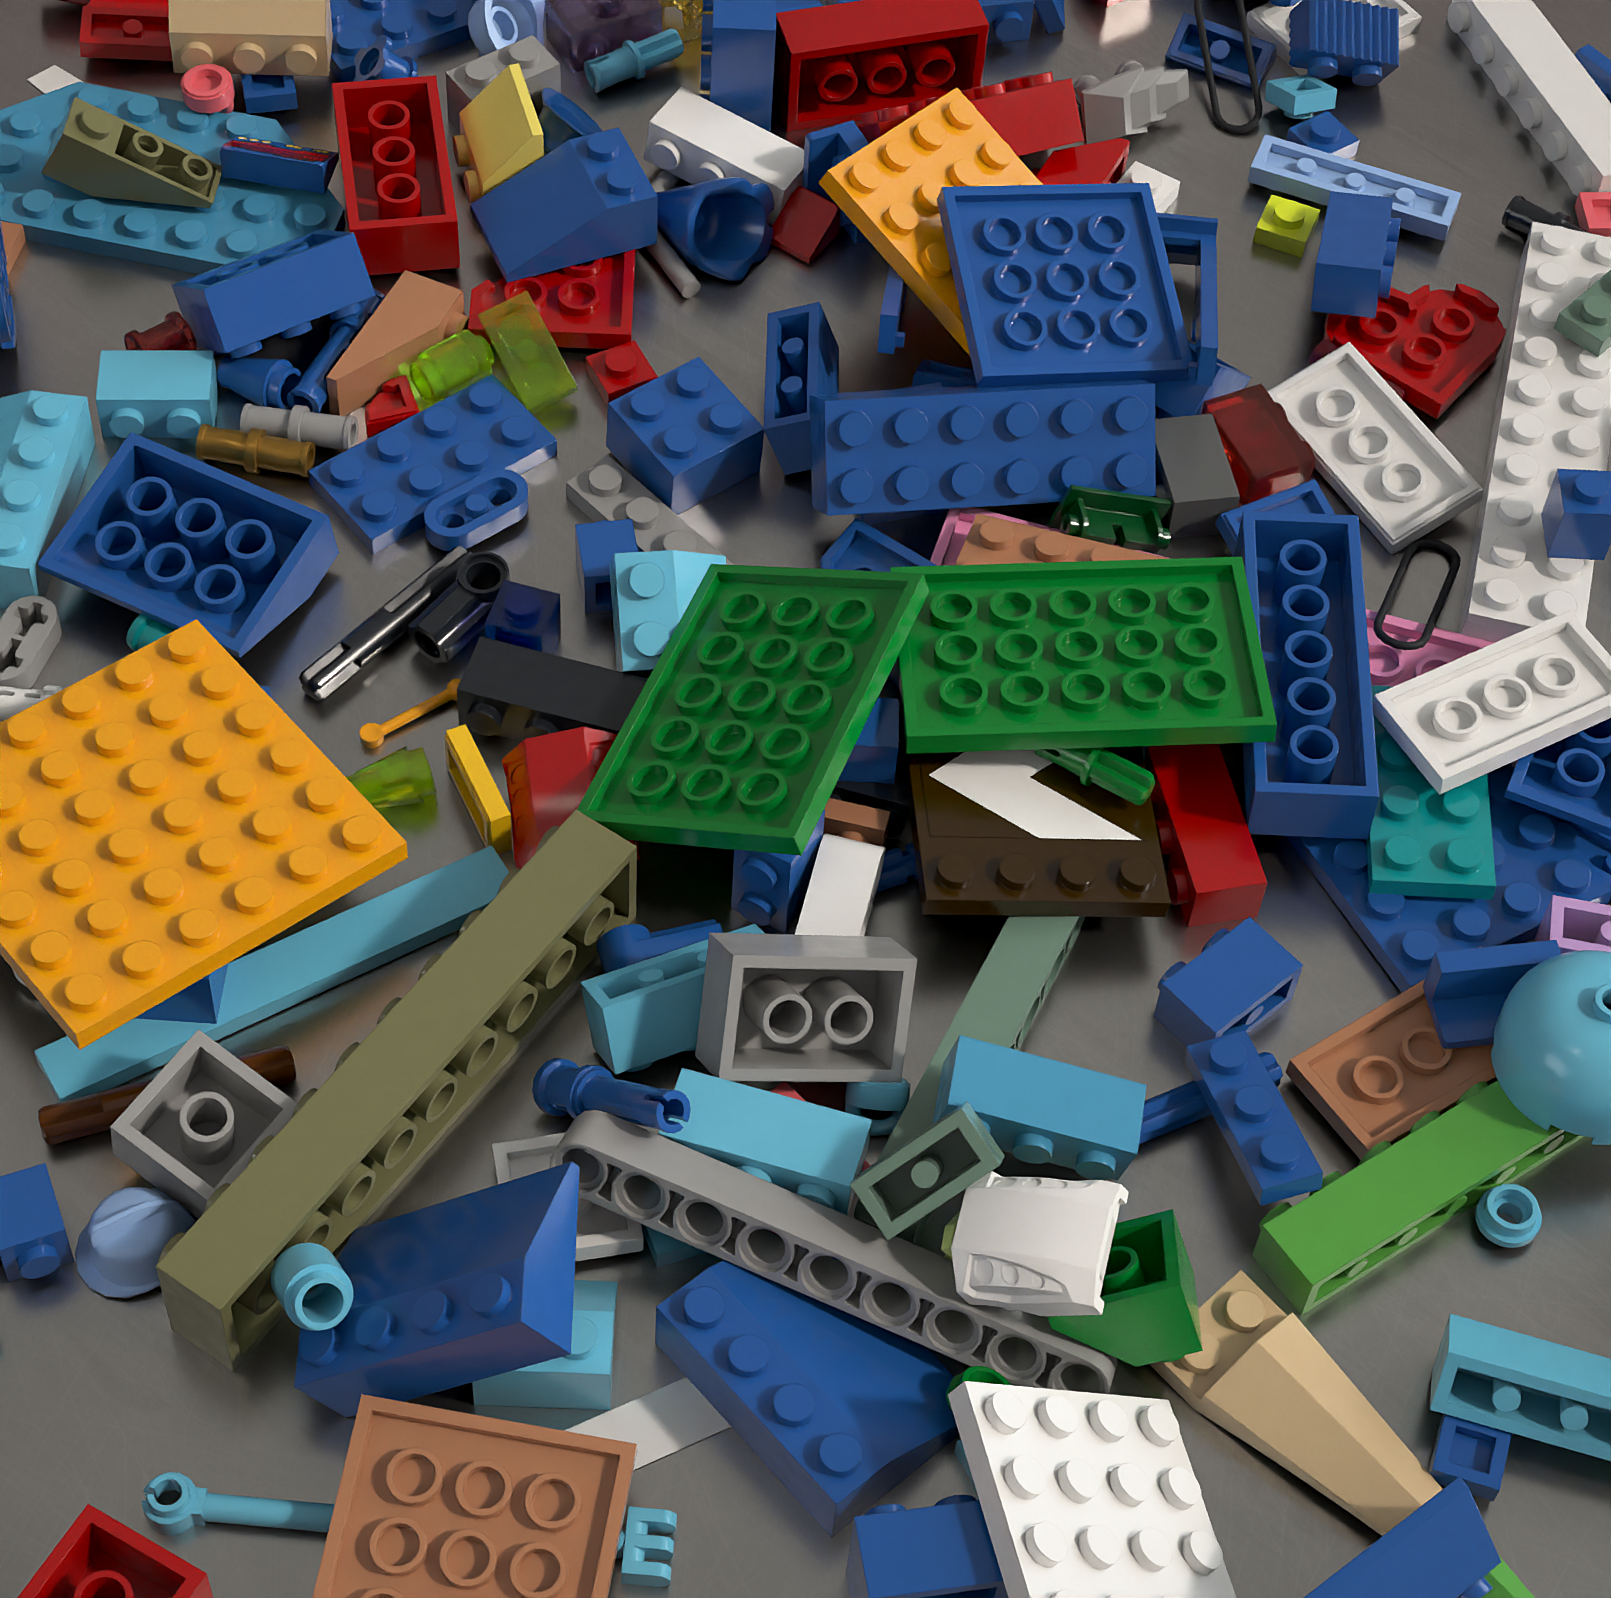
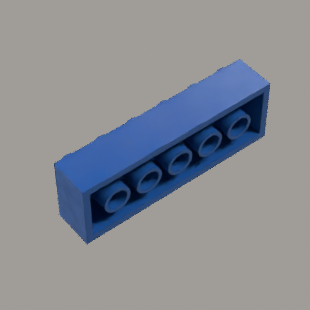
[809,379,1156,516]
[1234,511,1379,839]

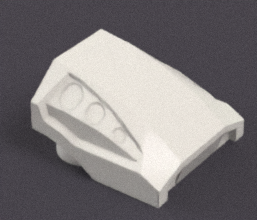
[951,1171,1129,1316]

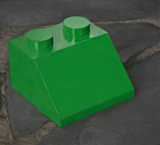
[1048,1209,1203,1367]

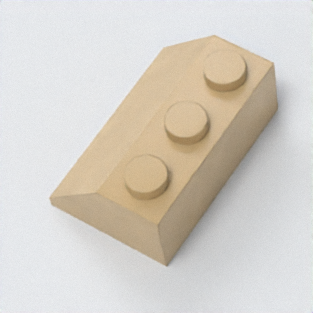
[168,0,333,76]

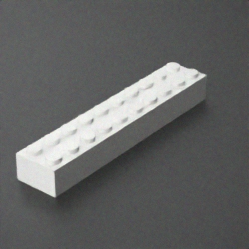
[1458,222,1611,642]

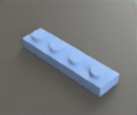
[1247,134,1461,241]

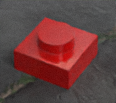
[585,340,658,407]

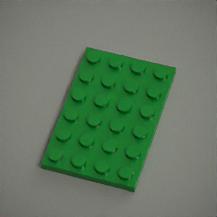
[890,557,1277,754]
[577,564,929,856]

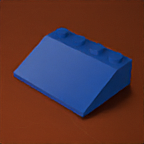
[37,432,339,658]
[294,1161,580,1418]
[655,1256,960,1538]

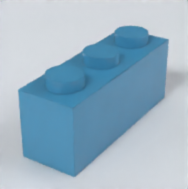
[932,1035,1147,1181]

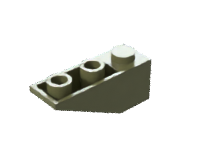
[41,97,222,208]

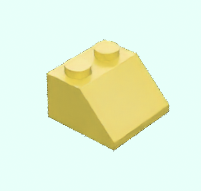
[452,63,544,203]

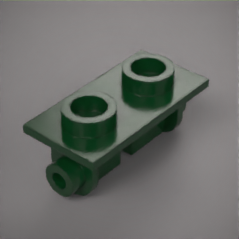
[1047,485,1172,554]

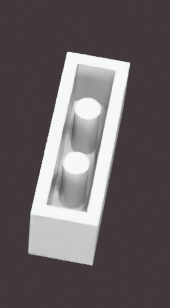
[644,87,804,226]

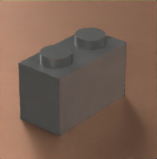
[1151,414,1240,539]

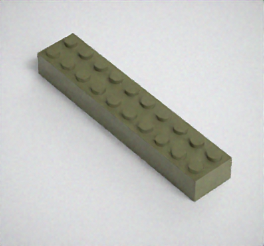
[156,810,637,1372]

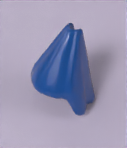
[656,177,774,281]

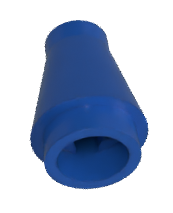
[217,355,302,410]

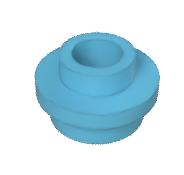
[1475,1184,1542,1248]

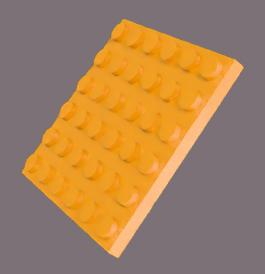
[0,619,408,1050]

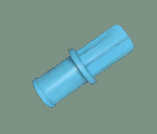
[584,29,684,93]

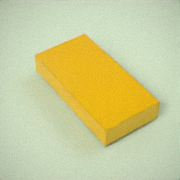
[444,724,512,854]

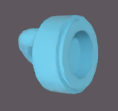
[845,1078,911,1136]

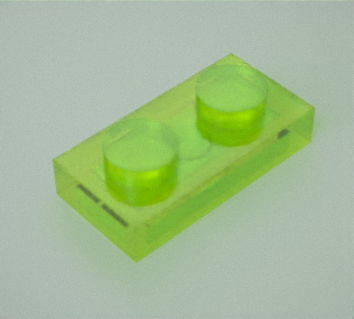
[478,291,578,414]

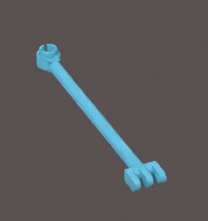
[141,1472,677,1587]

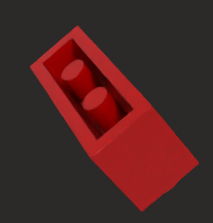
[1144,744,1267,927]

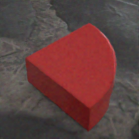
[365,374,420,438]

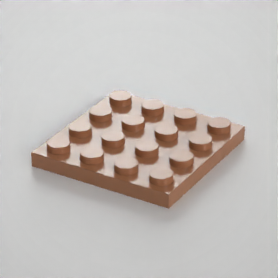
[312,1394,637,1598]

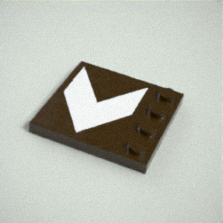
[899,705,1171,917]

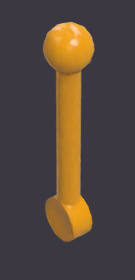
[359,678,461,749]

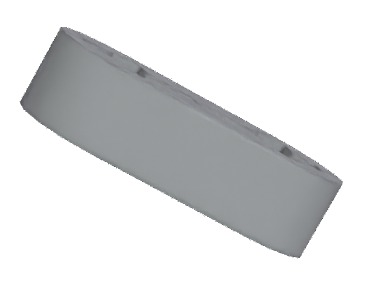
[0,595,62,689]

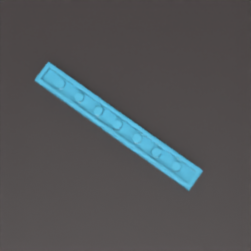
[34,845,509,1102]

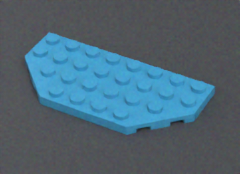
[0,82,345,274]

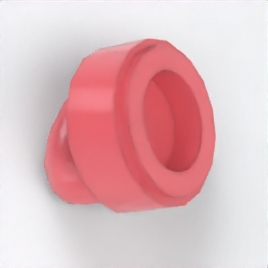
[180,64,235,114]

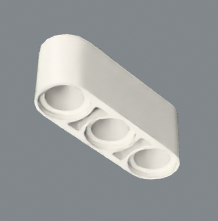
[795,833,885,936]

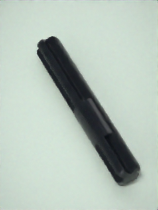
[299,546,473,701]

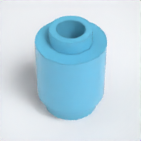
[271,1243,353,1331]

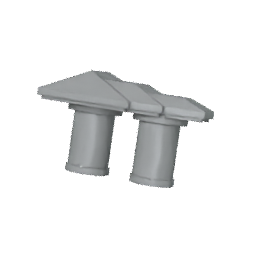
[1073,59,1189,145]

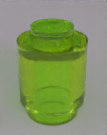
[409,330,495,403]

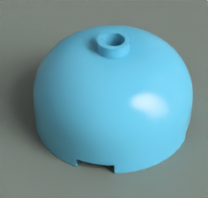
[1491,950,1611,1145]

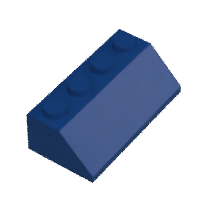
[1304,1476,1501,1598]

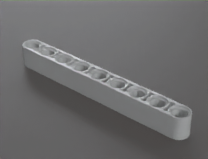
[549,1110,1118,1394]

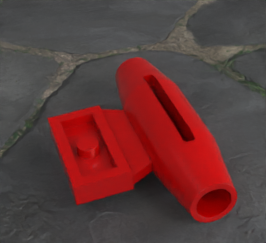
[59,0,173,61]

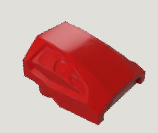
[502,727,640,869]

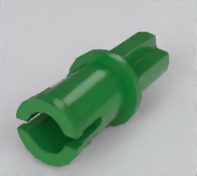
[1035,747,1155,805]

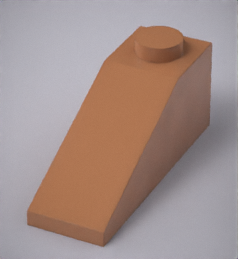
[326,270,469,416]

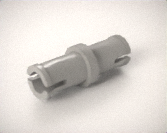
[240,403,358,450]

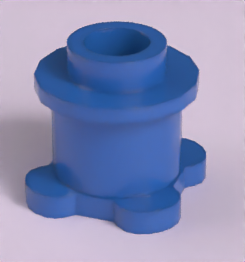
[353,34,418,81]

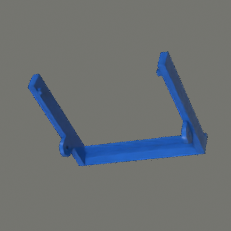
[877,212,1218,387]

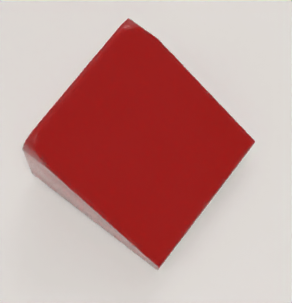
[771,186,841,264]

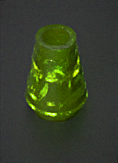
[346,745,437,809]

